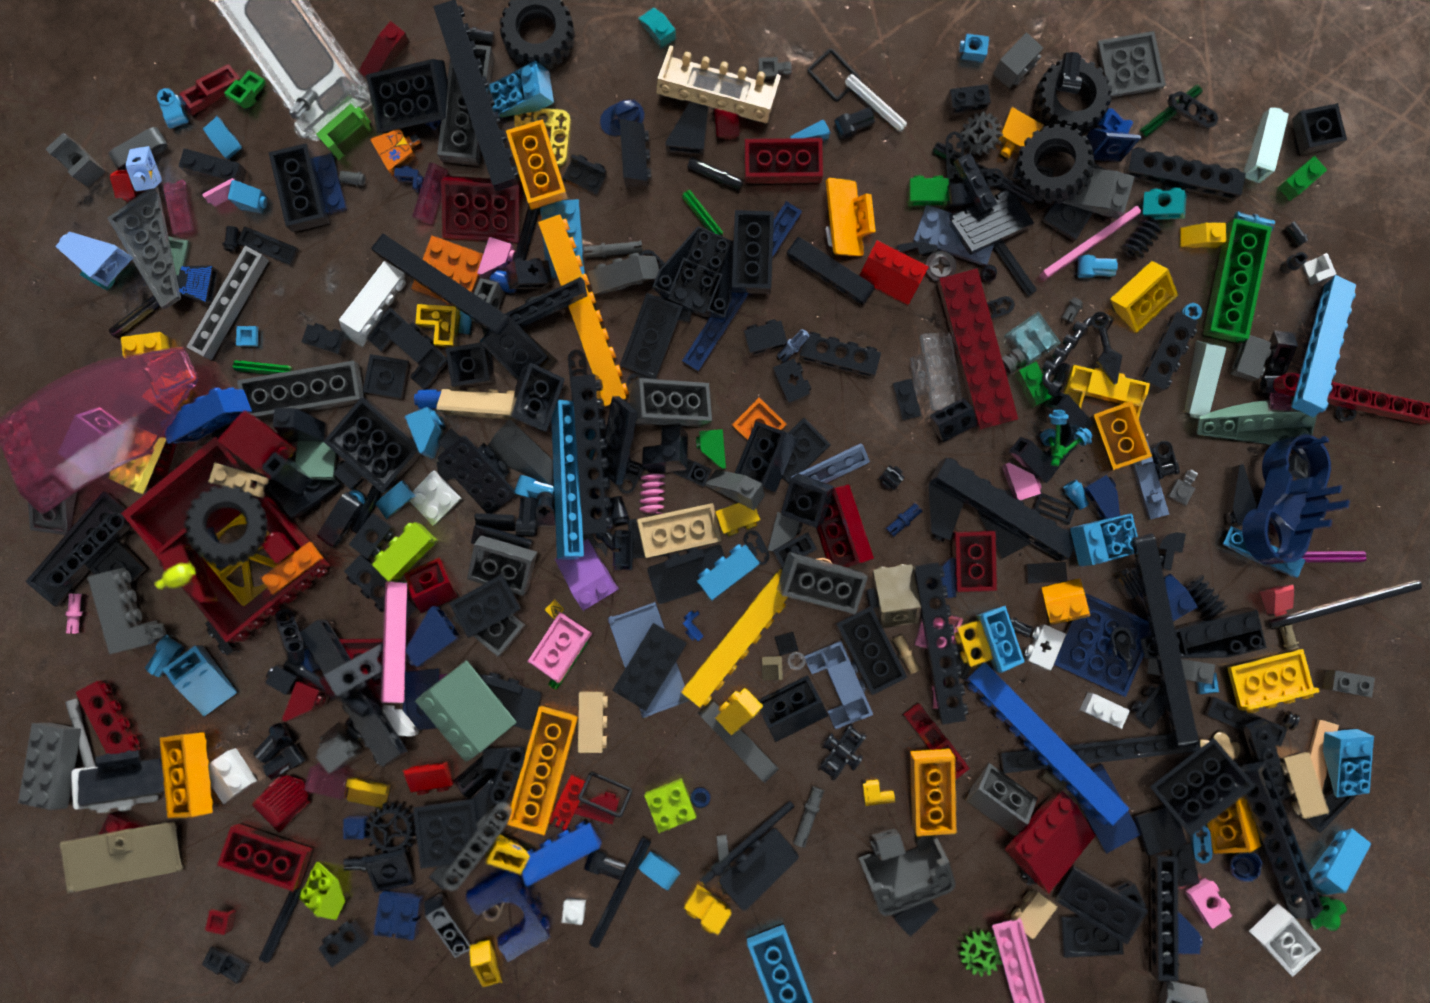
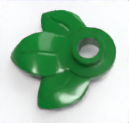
[1310,896,1347,931]

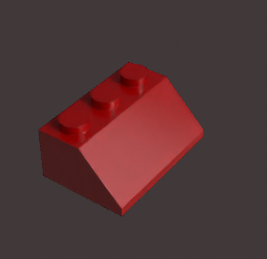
[859,240,929,305]

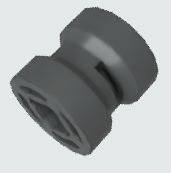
[1002,348,1027,375]

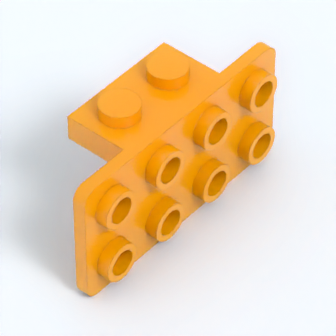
[826,178,876,257]

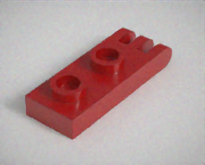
[549,774,588,831]

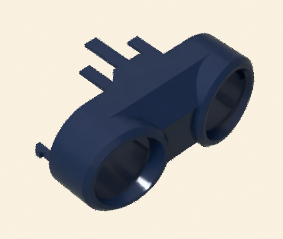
[1242,435,1350,565]

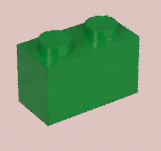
[1277,156,1327,201]
[908,175,949,206]
[1014,362,1052,408]

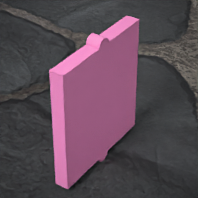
[202,178,234,206]

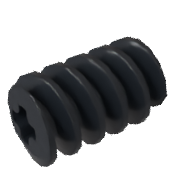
[1121,216,1163,259]
[1186,575,1228,619]

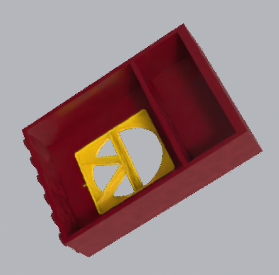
[121,437,330,643]

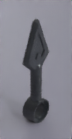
[1091,311,1123,384]

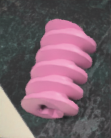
[639,474,665,514]

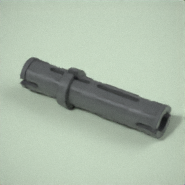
[584,241,642,259]
[793,786,825,848]

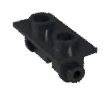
[612,530,633,570]

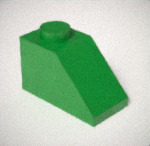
[696,429,726,470]

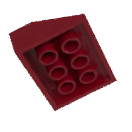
[441,176,522,242]
[1005,790,1096,894]

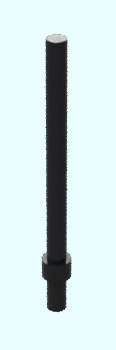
[699,801,794,886]

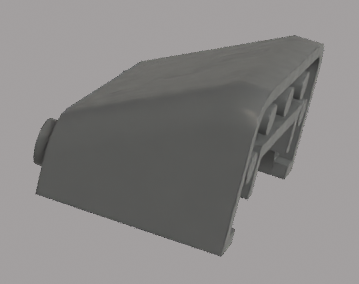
[859,835,955,916]

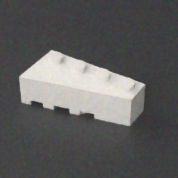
[339,261,406,347]

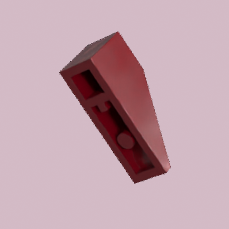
[358,21,410,79]

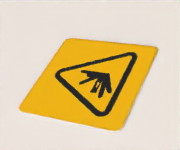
[545,600,565,619]

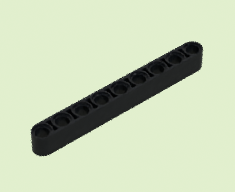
[371,233,511,336]

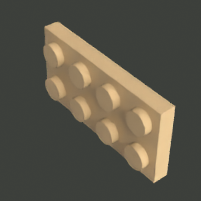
[636,503,722,558]

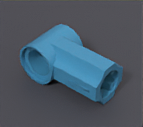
[1077,255,1118,278]
[515,475,554,499]
[145,635,184,677]

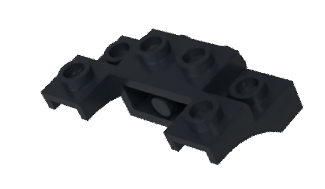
[366,308,448,390]

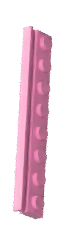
[992,918,1045,1003]

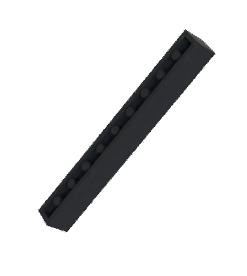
[433,0,519,191]

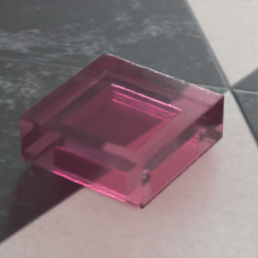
[1268,393,1292,411]

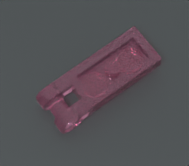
[163,179,194,236]

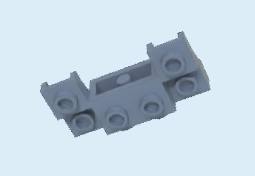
[804,641,873,729]

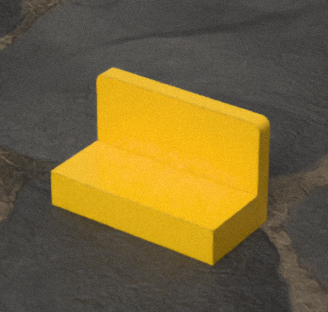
[346,777,391,809]

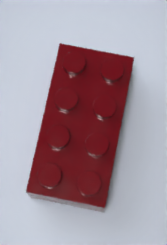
[744,138,823,184]
[217,823,313,891]

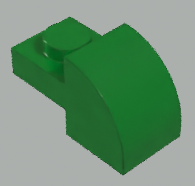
[224,70,266,109]

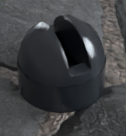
[981,265,997,282]

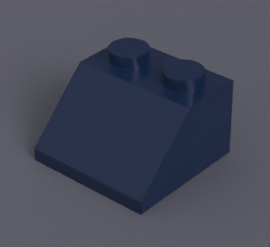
[1138,573,1197,622]

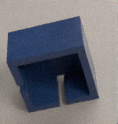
[374,890,424,940]

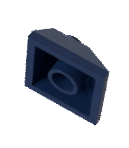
[1086,128,1141,161]

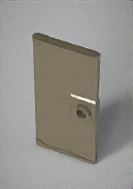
[60,821,183,893]

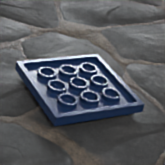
[1053,592,1151,697]

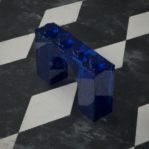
[466,869,551,962]

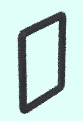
[807,48,861,101]
[578,772,632,818]

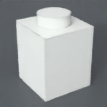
[562,898,586,924]

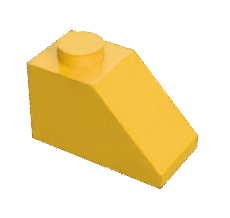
[1180,223,1226,248]
[470,940,502,988]

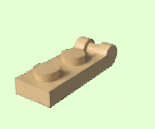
[209,463,269,498]

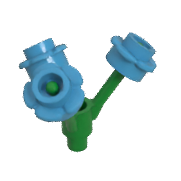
[1040,410,1092,467]

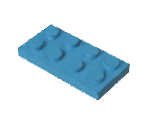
[541,199,585,279]

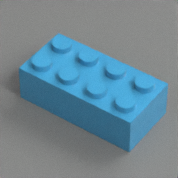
[747,924,813,1003]

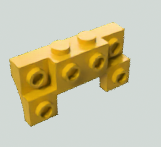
[1063,365,1150,419]

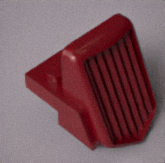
[252,775,310,833]

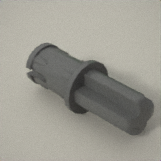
[289,89,318,119]

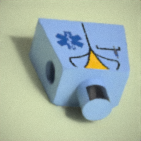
[126,146,162,191]

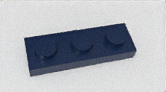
[314,153,347,214]

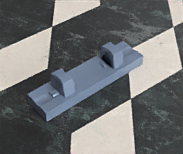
[1132,440,1169,520]

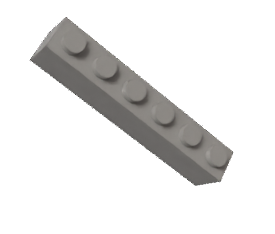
[187,246,269,360]

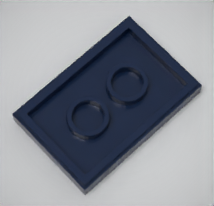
[402,668,440,730]

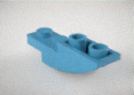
[1223,526,1305,578]

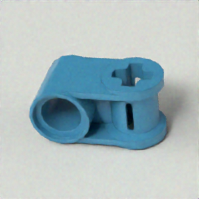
[157,88,189,129]

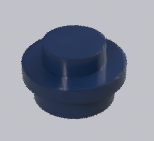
[691,788,710,808]

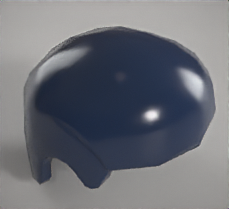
[1230,852,1263,882]

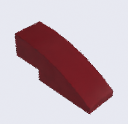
[179,64,240,116]

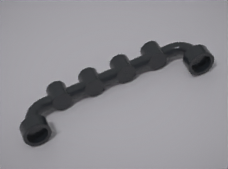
[1042,315,1114,398]

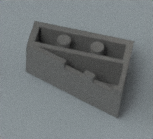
[588,253,659,294]
[316,722,363,774]

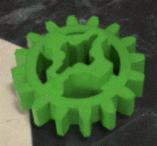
[959,930,1002,977]

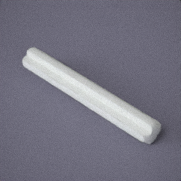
[845,74,907,132]

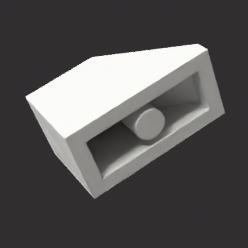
[382,705,419,736]

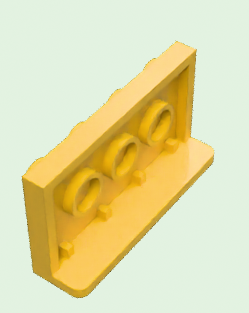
[1227,649,1319,713]

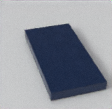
[1074,763,1140,854]

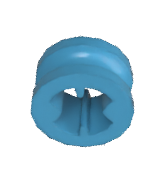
[1182,303,1202,320]

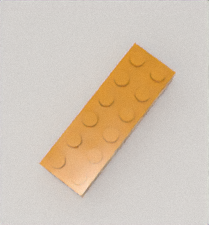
[507,706,579,835]

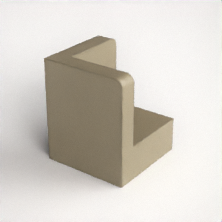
[761,656,783,680]

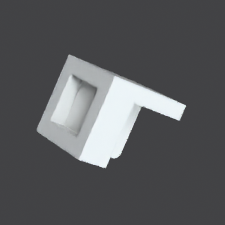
[1302,253,1336,285]

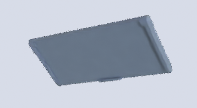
[607,602,690,718]

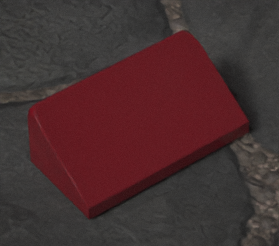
[714,108,740,140]

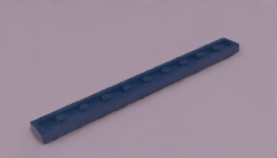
[682,201,802,372]

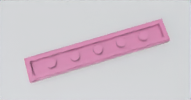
[1039,206,1141,281]
[382,582,407,703]

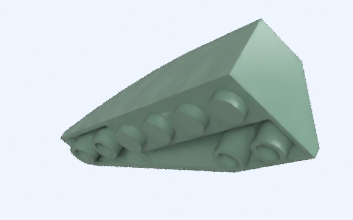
[1196,398,1317,445]

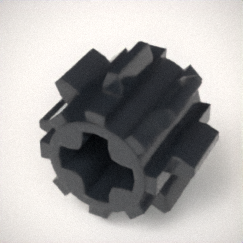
[879,465,905,490]

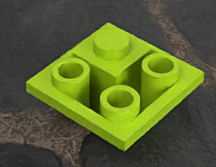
[299,862,345,920]

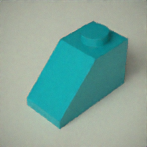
[638,7,676,49]

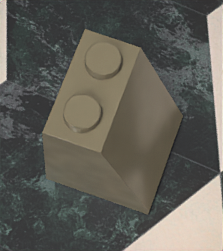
[872,564,921,628]

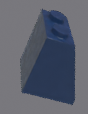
[405,606,463,667]

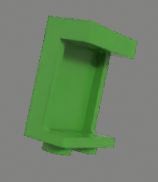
[316,103,372,160]

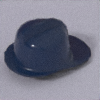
[600,99,644,136]

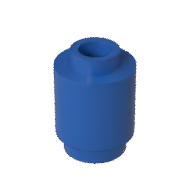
[490,269,517,293]
[414,389,441,409]

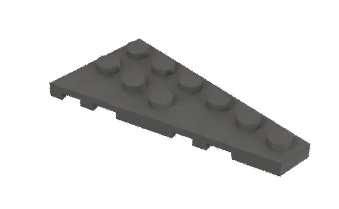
[107,187,181,310]

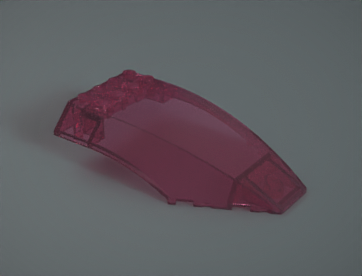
[0,347,199,514]

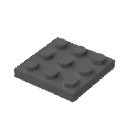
[1097,31,1166,97]

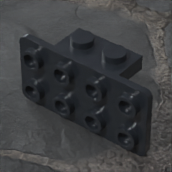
[438,436,515,514]
[647,544,726,604]
[477,672,542,730]
[77,750,164,807]
[718,828,799,911]

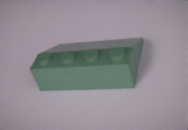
[415,660,516,762]

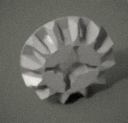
[926,251,956,281]

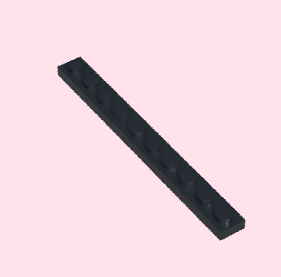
[1000,733,1200,773]

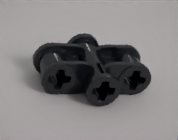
[817,723,867,781]

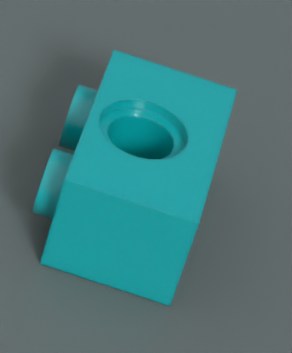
[1143,188,1186,220]

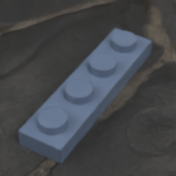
[791,443,870,483]

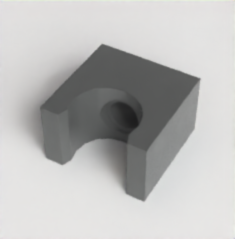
[46,133,106,188]

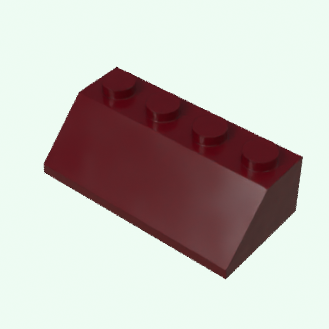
[816,484,874,567]

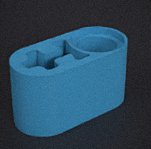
[638,851,680,891]

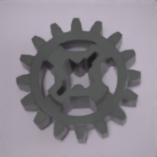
[961,112,1003,156]

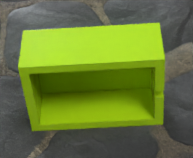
[372,522,438,582]

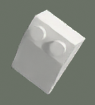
[1249,904,1321,977]

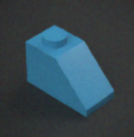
[228,180,267,214]

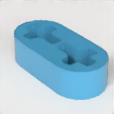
[1190,826,1212,864]

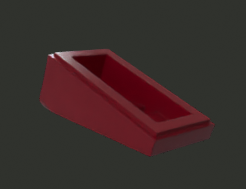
[153,433,182,477]

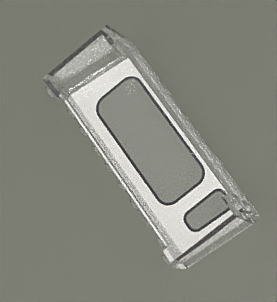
[210,0,371,141]

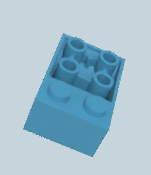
[490,60,554,117]
[1070,513,1138,566]
[162,645,237,717]
[1323,729,1374,797]

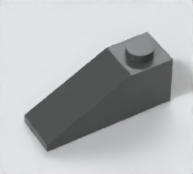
[705,469,765,510]
[1147,658,1215,684]

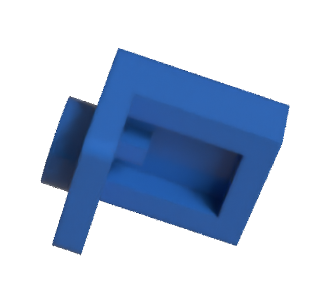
[1098,108,1133,133]
[683,610,704,641]

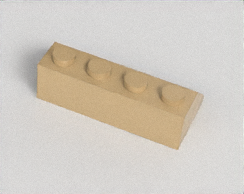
[437,386,517,420]

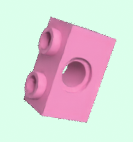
[1184,878,1232,929]

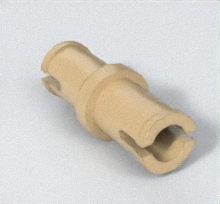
[891,634,921,674]

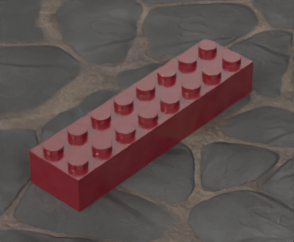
[937,268,1018,431]

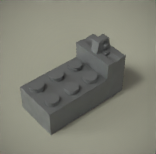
[88,567,166,655]

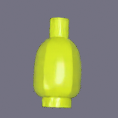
[156,564,194,590]

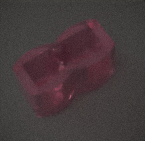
[304,763,352,800]

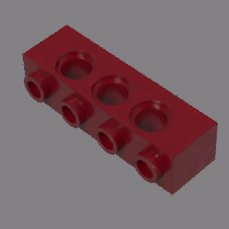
[75,680,140,754]

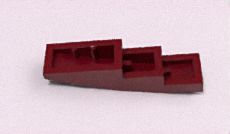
[903,703,970,780]

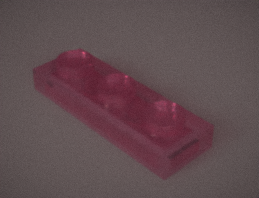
[412,163,449,225]

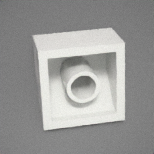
[208,749,258,804]

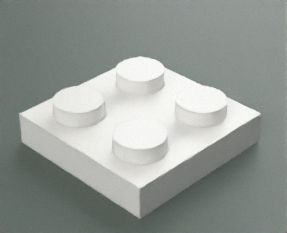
[410,471,462,526]

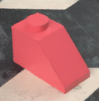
[1260,585,1294,617]

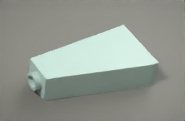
[1244,108,1288,183]
[1184,341,1226,419]

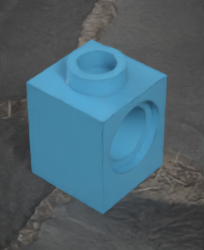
[959,34,989,62]

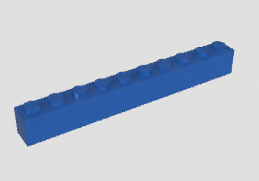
[965,662,1129,826]

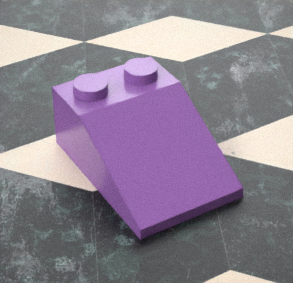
[555,539,619,611]

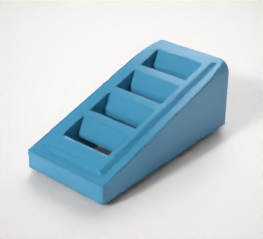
[790,120,831,140]

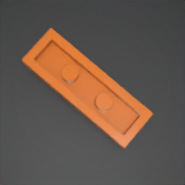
[261,542,323,594]

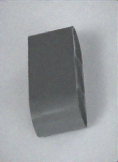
[108,127,168,170]

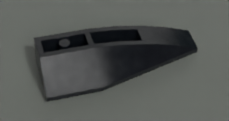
[1140,607,1267,658]

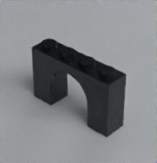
[1009,392,1094,484]
[262,452,313,495]

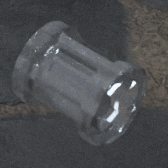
[787,652,806,670]

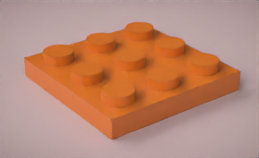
[411,235,483,304]

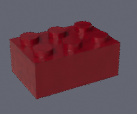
[952,530,997,592]

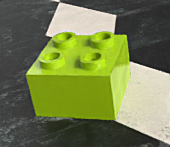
[644,778,696,833]

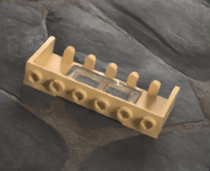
[656,46,781,123]

